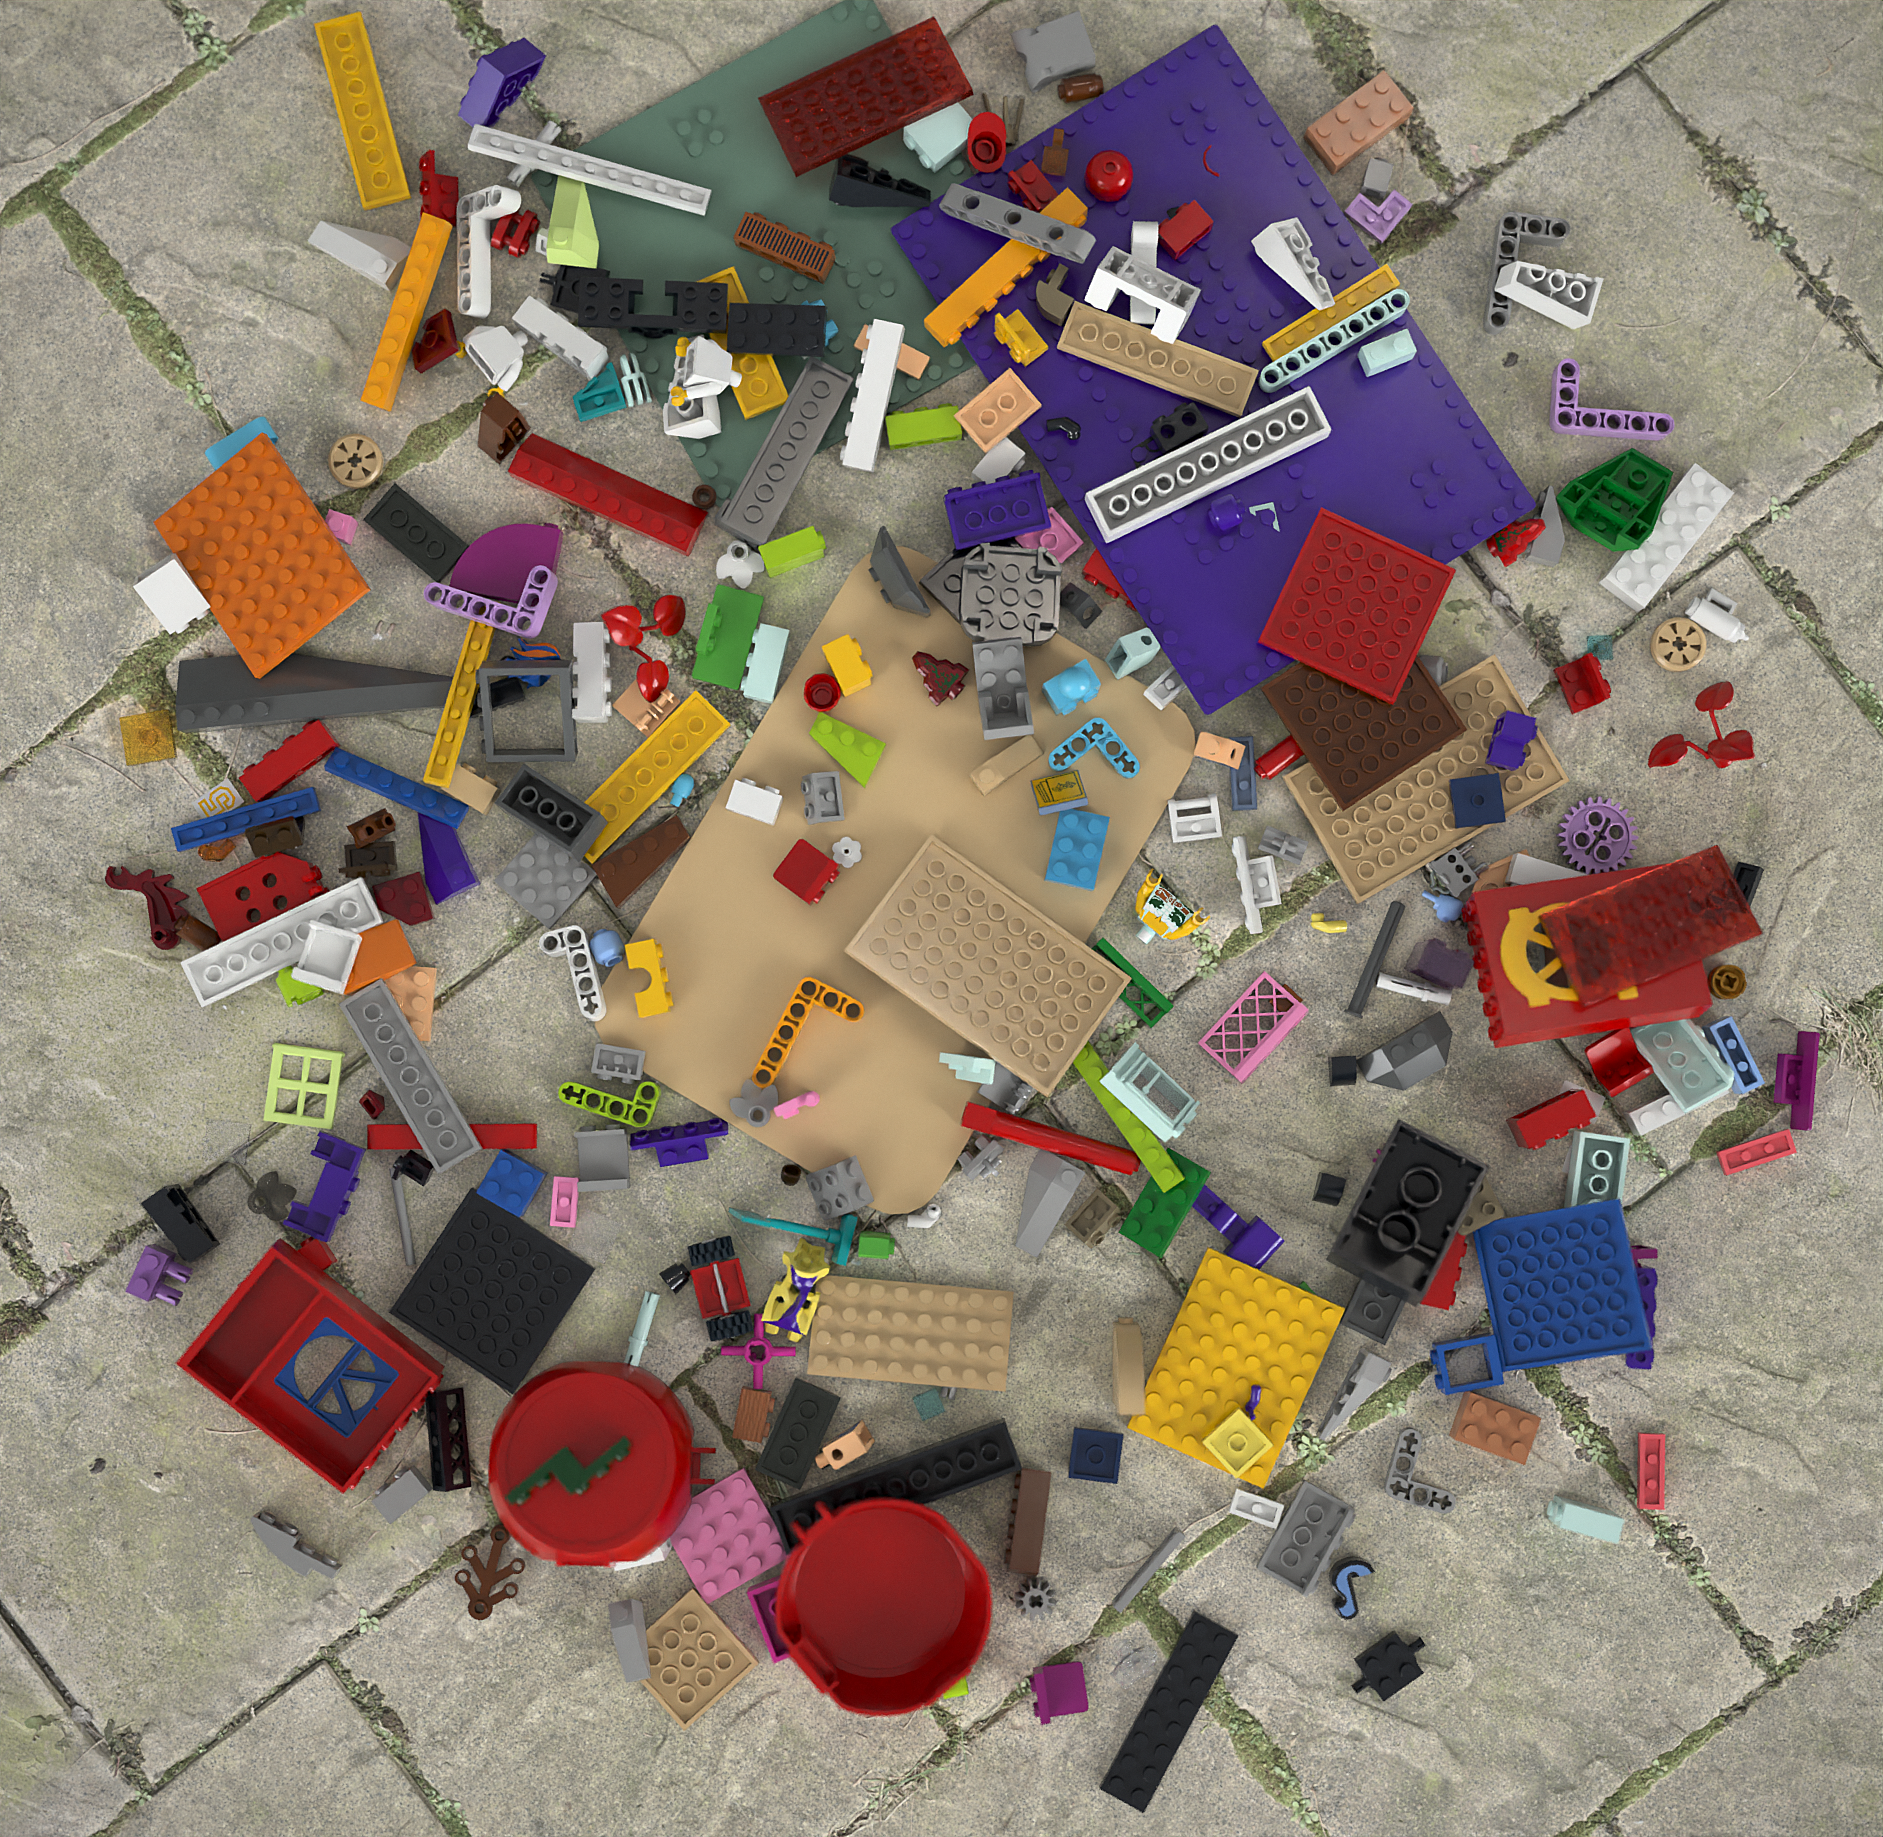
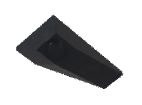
[829,151,931,207]

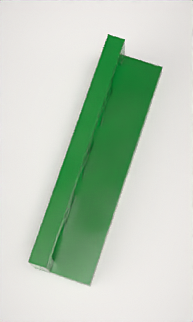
[1091,937,1174,1028]

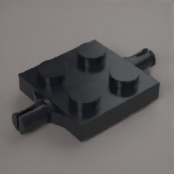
[540,264,610,313]
[1351,1630,1426,1702]

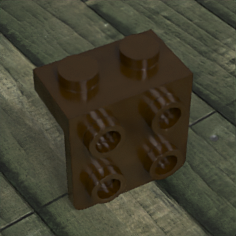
[245,816,305,858]
[338,841,397,879]

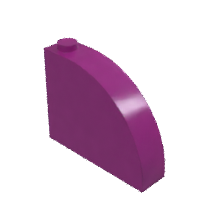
[449,523,564,610]

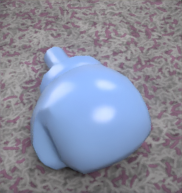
[1422,890,1463,923]

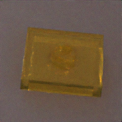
[119,709,177,766]

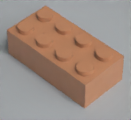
[1303,70,1414,176]

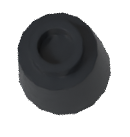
[659,1263,691,1295]

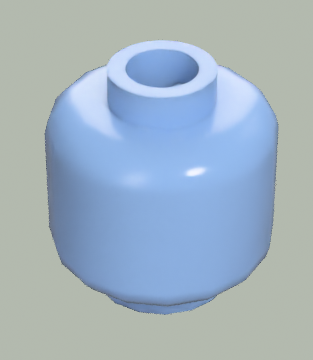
[589,929,625,967]

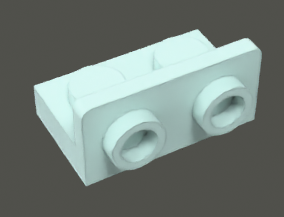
[939,1052,996,1084]

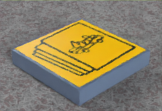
[1030,770,1088,815]

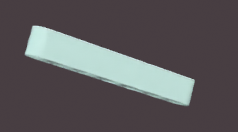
[1259,289,1410,393]

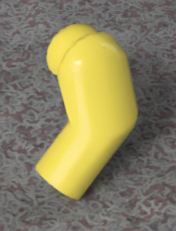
[1310,913,1347,933]

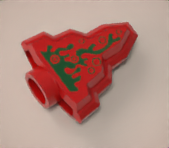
[1486,519,1546,567]

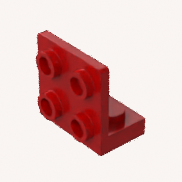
[1553,652,1611,715]

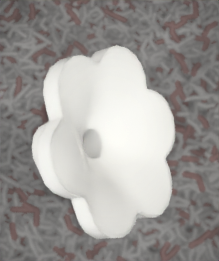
[832,837,862,868]

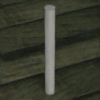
[389,1168,416,1266]

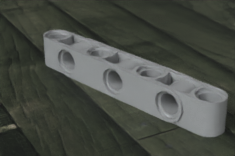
[939,183,1096,263]

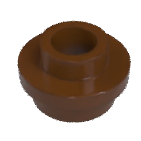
[692,485,717,509]

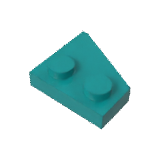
[572,362,627,422]

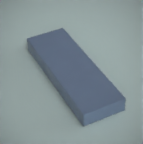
[1228,736,1257,811]

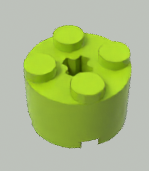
[275,966,330,1008]

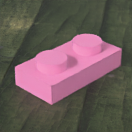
[550,1176,580,1228]

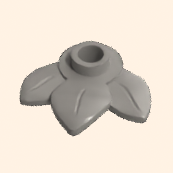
[729,1079,778,1127]

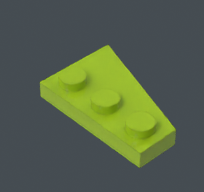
[809,712,886,788]

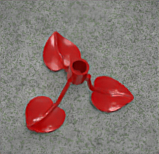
[601,595,686,703]
[1648,681,1755,768]

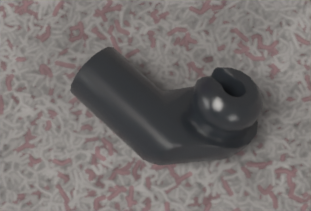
[1046,417,1081,440]

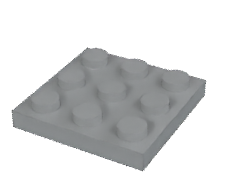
[494,834,597,929]

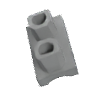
[1258,826,1309,865]
[958,1135,1004,1180]

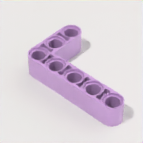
[1549,358,1675,441]
[424,565,558,639]

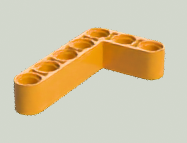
[752,977,865,1088]

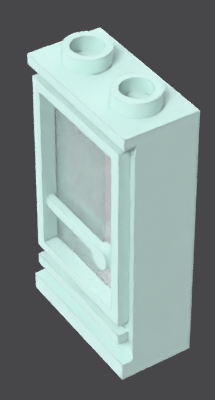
[1099,1042,1200,1142]

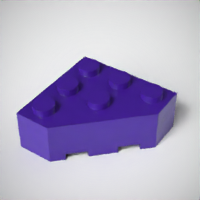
[458,38,546,128]

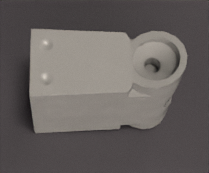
[1011,11,1095,93]

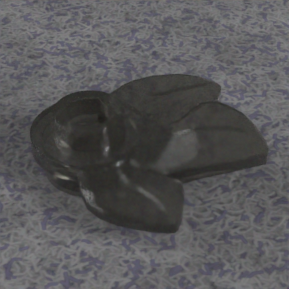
[247,1171,297,1221]

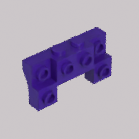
[283,1131,366,1243]

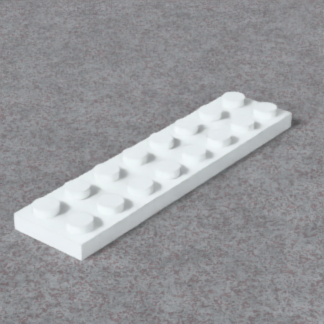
[180,877,384,1007]

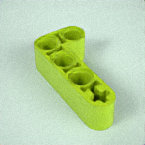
[558,1081,661,1127]

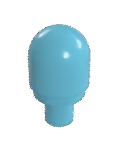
[670,773,694,807]

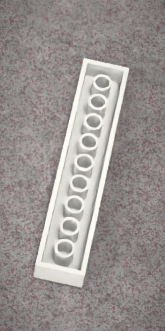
[1085,386,1331,544]

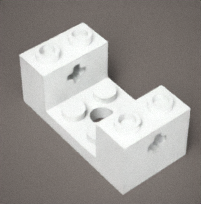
[1085,246,1201,344]

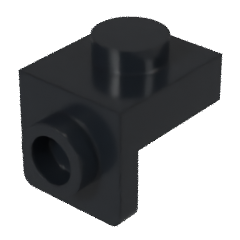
[392,1150,434,1187]

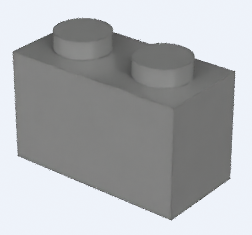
[371,1466,433,1524]

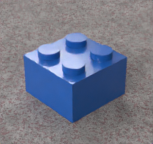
[476,1149,548,1217]

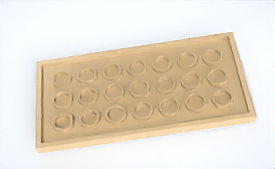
[807,1275,1014,1392]

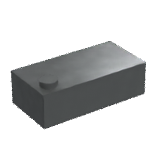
[495,764,608,862]

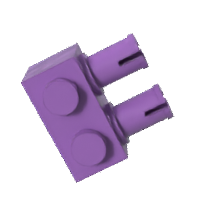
[125,1244,193,1306]

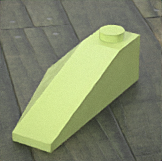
[546,175,599,269]

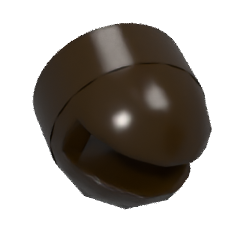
[781,1164,801,1186]

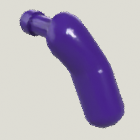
[1245,1384,1261,1420]

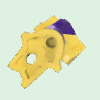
[761,1238,830,1342]

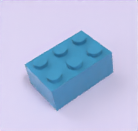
[1044,809,1110,891]

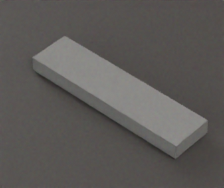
[1112,1527,1185,1613]

